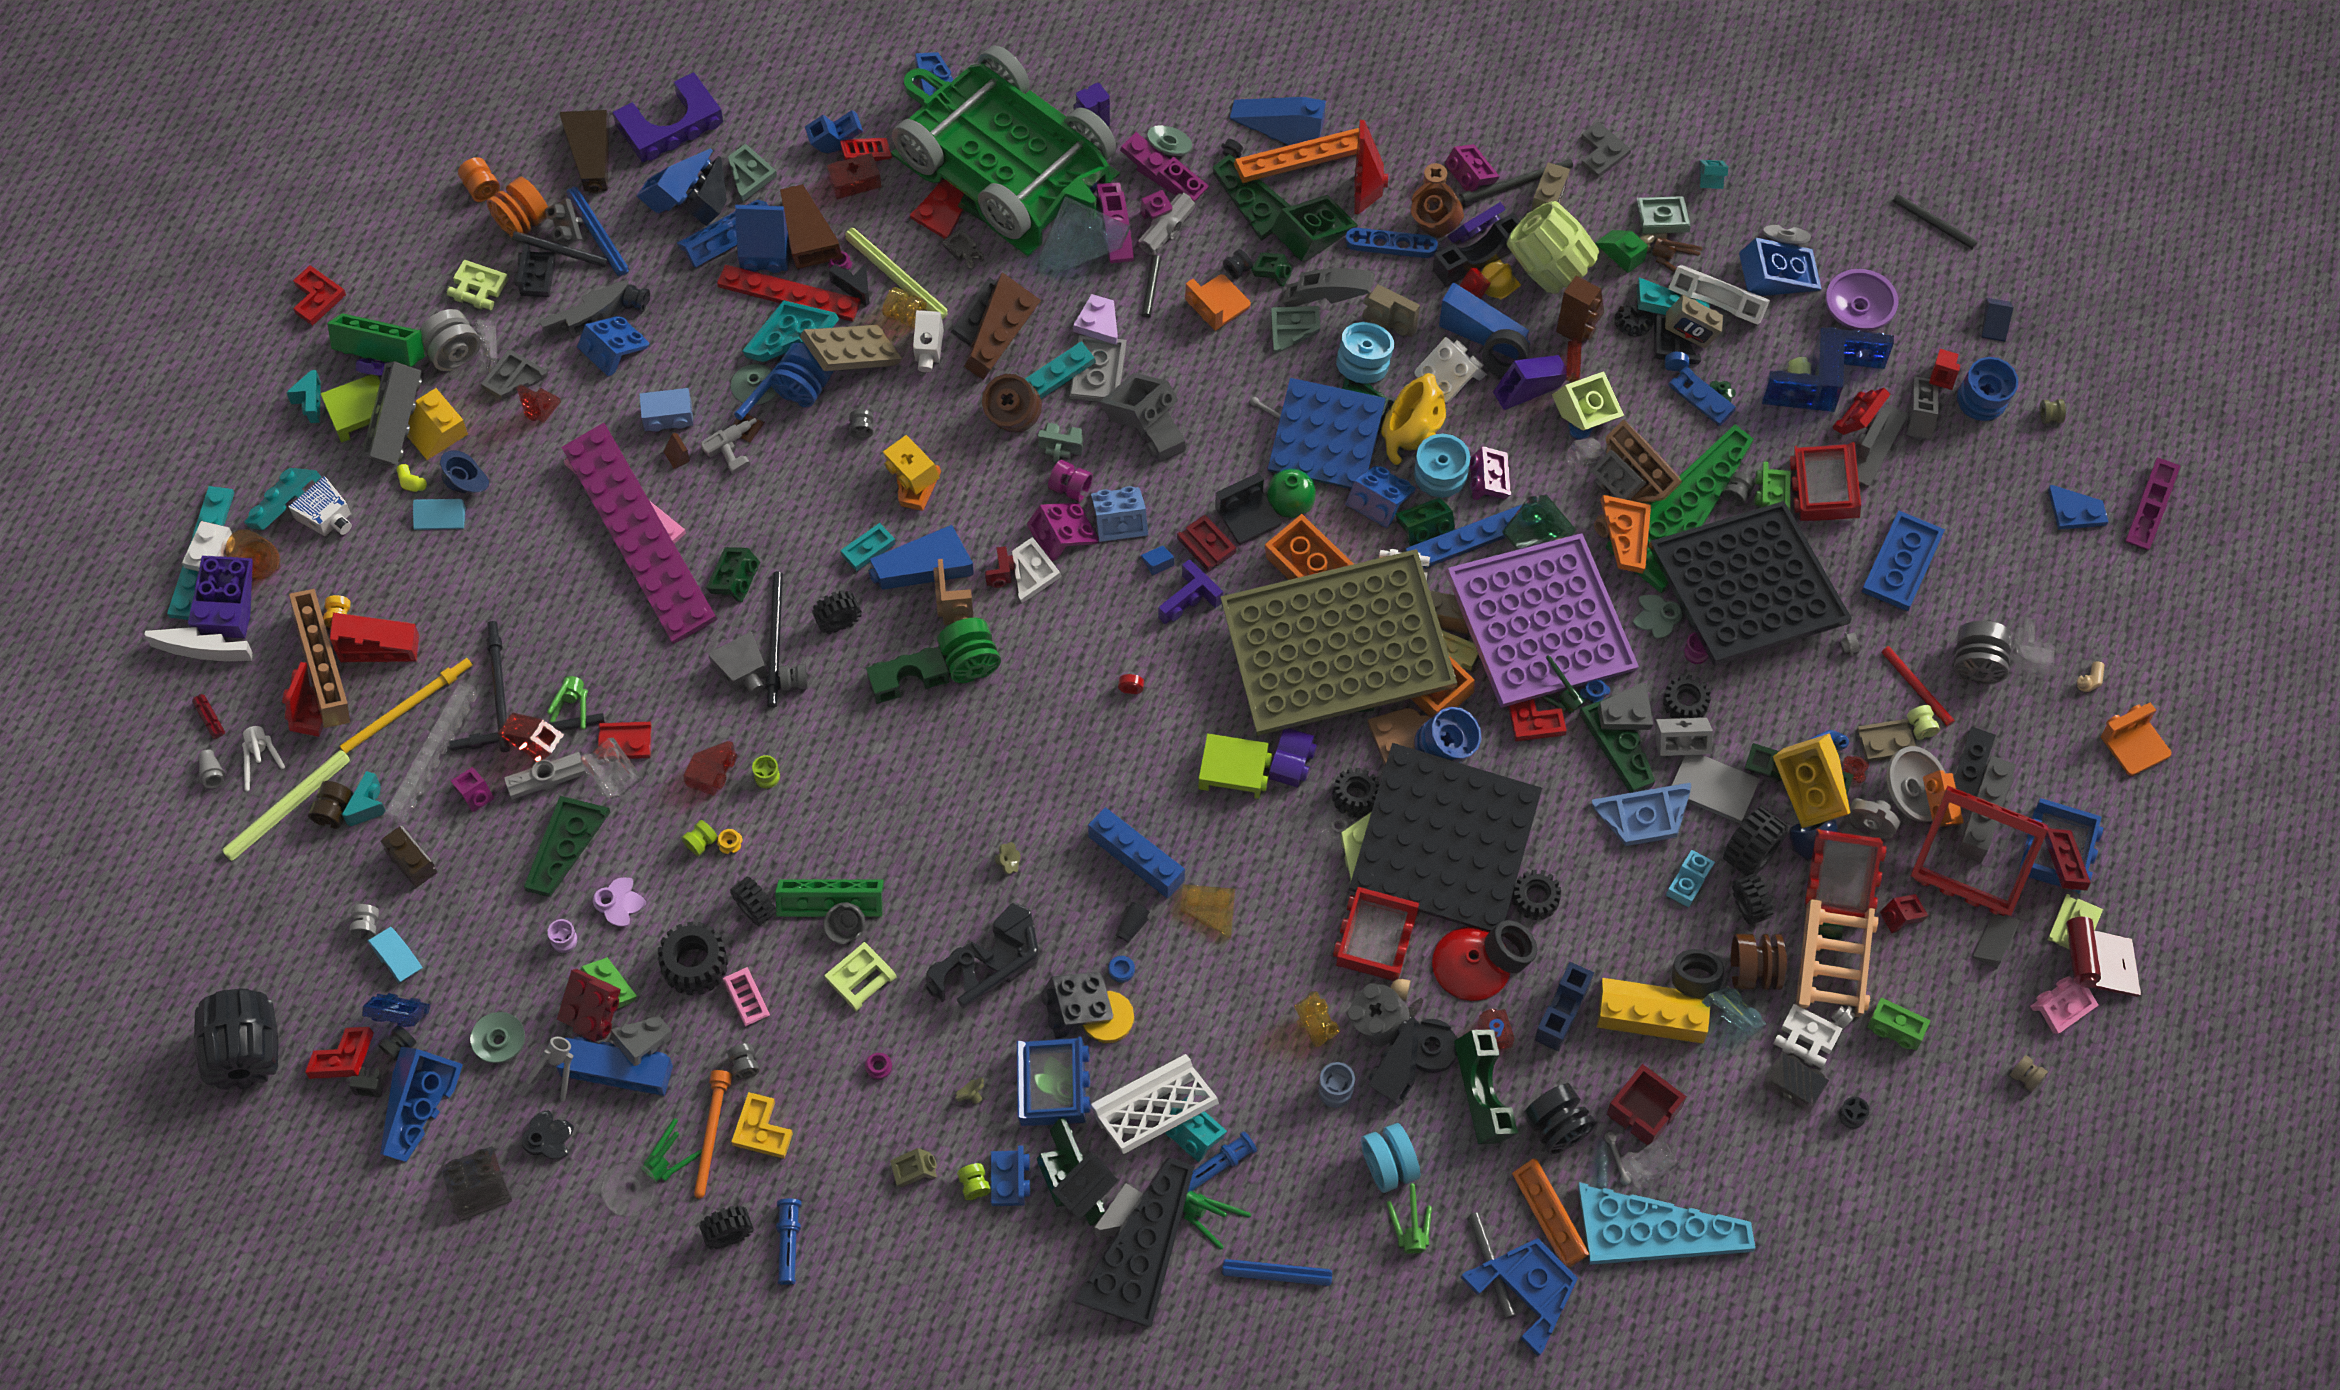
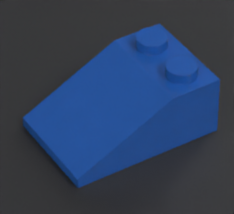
[735,205,790,273]
[1739,238,1822,296]

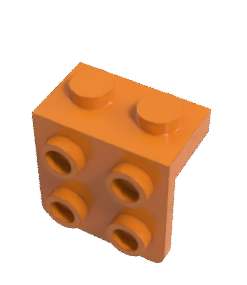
[1185,274,1251,331]
[2101,702,2171,776]

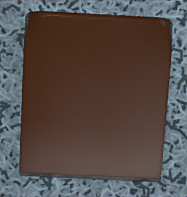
[733,413,765,443]
[663,432,690,469]

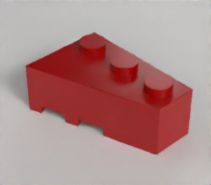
[330,612,419,662]

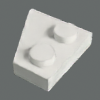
[1012,537,1062,603]

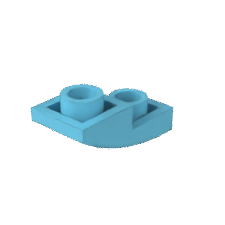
[1666,850,1715,907]
[368,927,423,984]

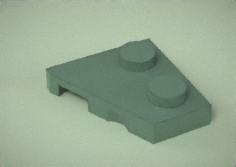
[728,144,777,202]

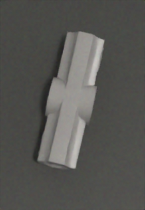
[1138,193,1195,255]
[504,752,587,800]

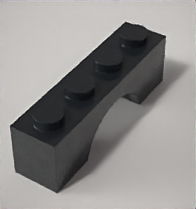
[1433,213,1520,287]

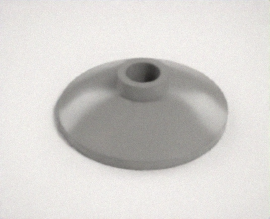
[1763,225,1811,245]

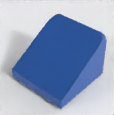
[1141,545,1175,575]

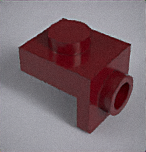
[985,546,1015,588]

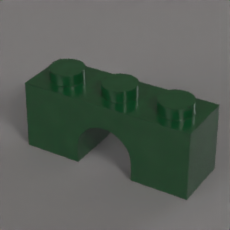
[866,646,949,704]

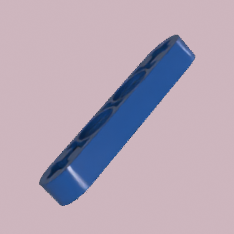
[1345,228,1438,258]

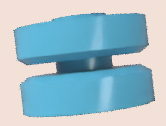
[1336,322,1394,384]
[1414,433,1471,498]
[1360,1123,1421,1193]

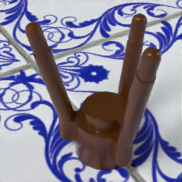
[1652,238,1702,273]

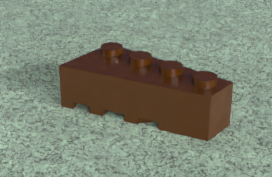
[964,272,1041,380]

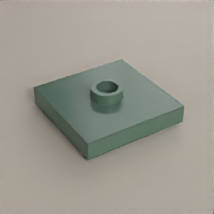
[1636,196,1691,234]

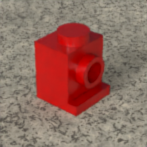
[1929,349,1960,390]

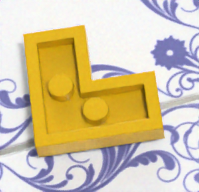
[731,1092,793,1159]

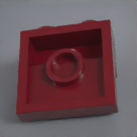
[557,969,621,1042]

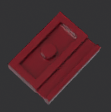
[1177,515,1236,572]

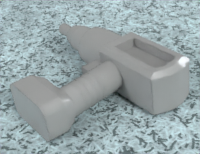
[701,418,757,474]

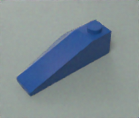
[380,1047,463,1162]

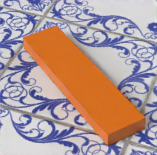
[1512,1159,1590,1268]

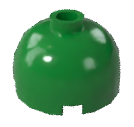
[1266,468,1316,518]

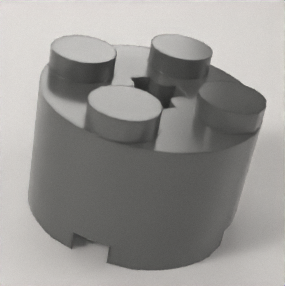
[1348,983,1409,1046]

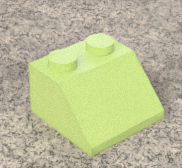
[1552,372,1624,431]

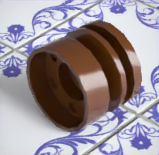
[1730,934,1787,990]

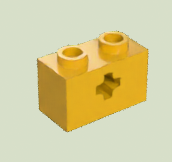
[883,435,940,495]

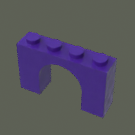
[612,72,723,163]

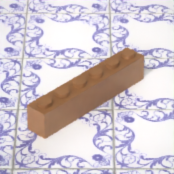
[289,589,350,728]

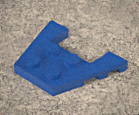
[1460,1238,1578,1356]

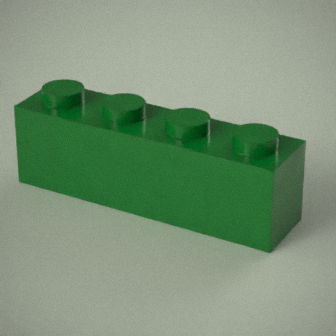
[327,313,425,367]

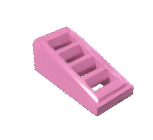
[722,967,770,1027]

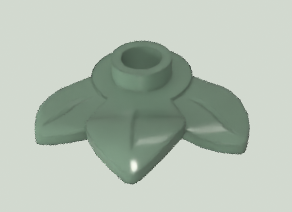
[1633,595,1682,639]

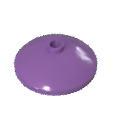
[1826,269,1898,331]

